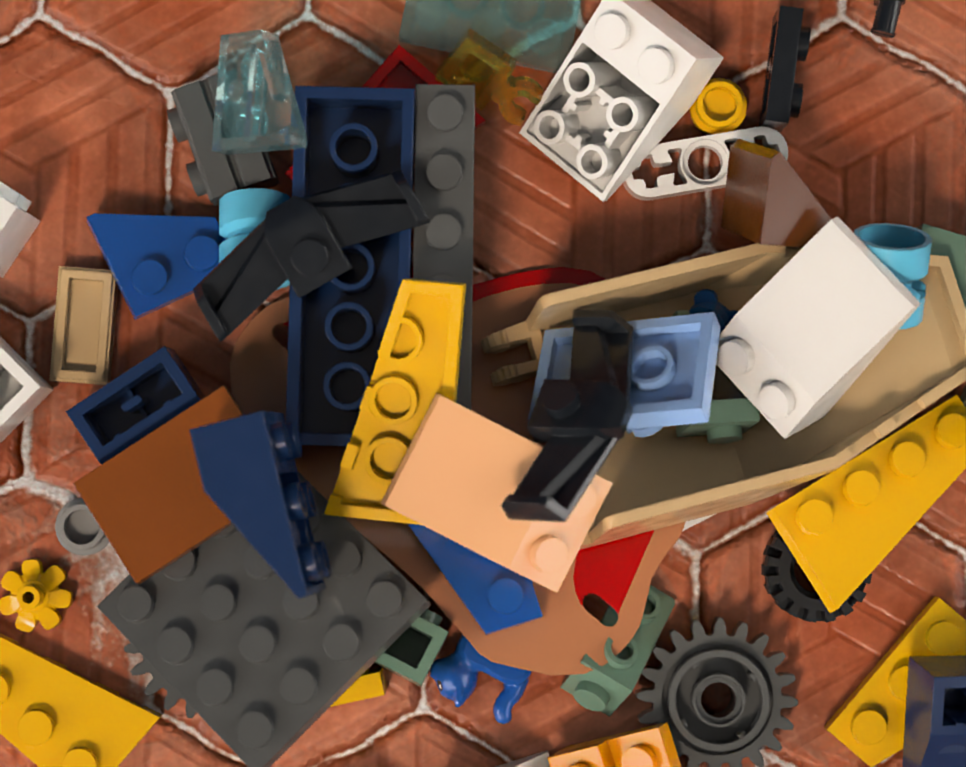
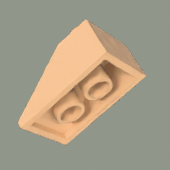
[381,393,613,593]

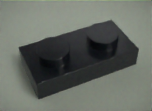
[759,6,811,132]

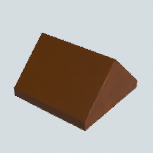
[721,139,831,247]

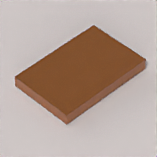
[73,385,244,584]

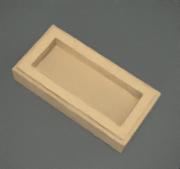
[49,266,118,385]

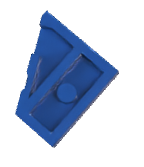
[86,213,226,320]

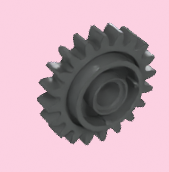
[635,616,798,767]

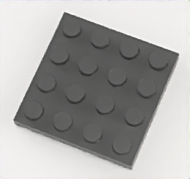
[97,472,431,767]

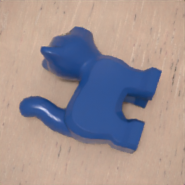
[430,634,532,724]

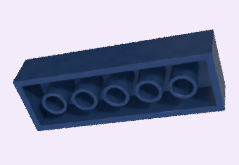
[286,86,415,446]

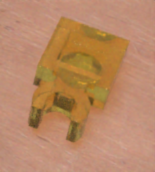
[435,28,543,126]

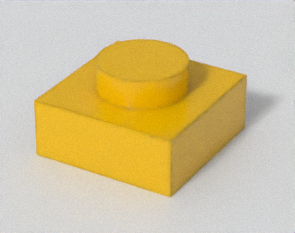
[330,667,387,707]

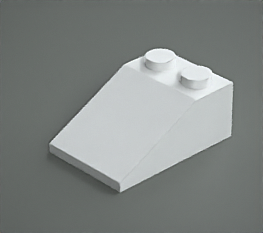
[716,216,921,439]

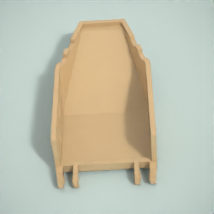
[480,243,966,550]

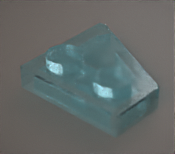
[212,30,307,155]

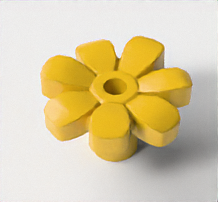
[0,558,73,632]

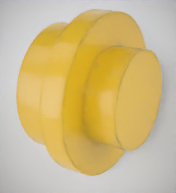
[689,78,747,135]

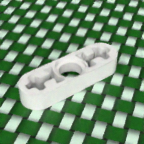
[623,126,788,201]

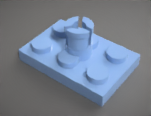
[527,312,721,438]

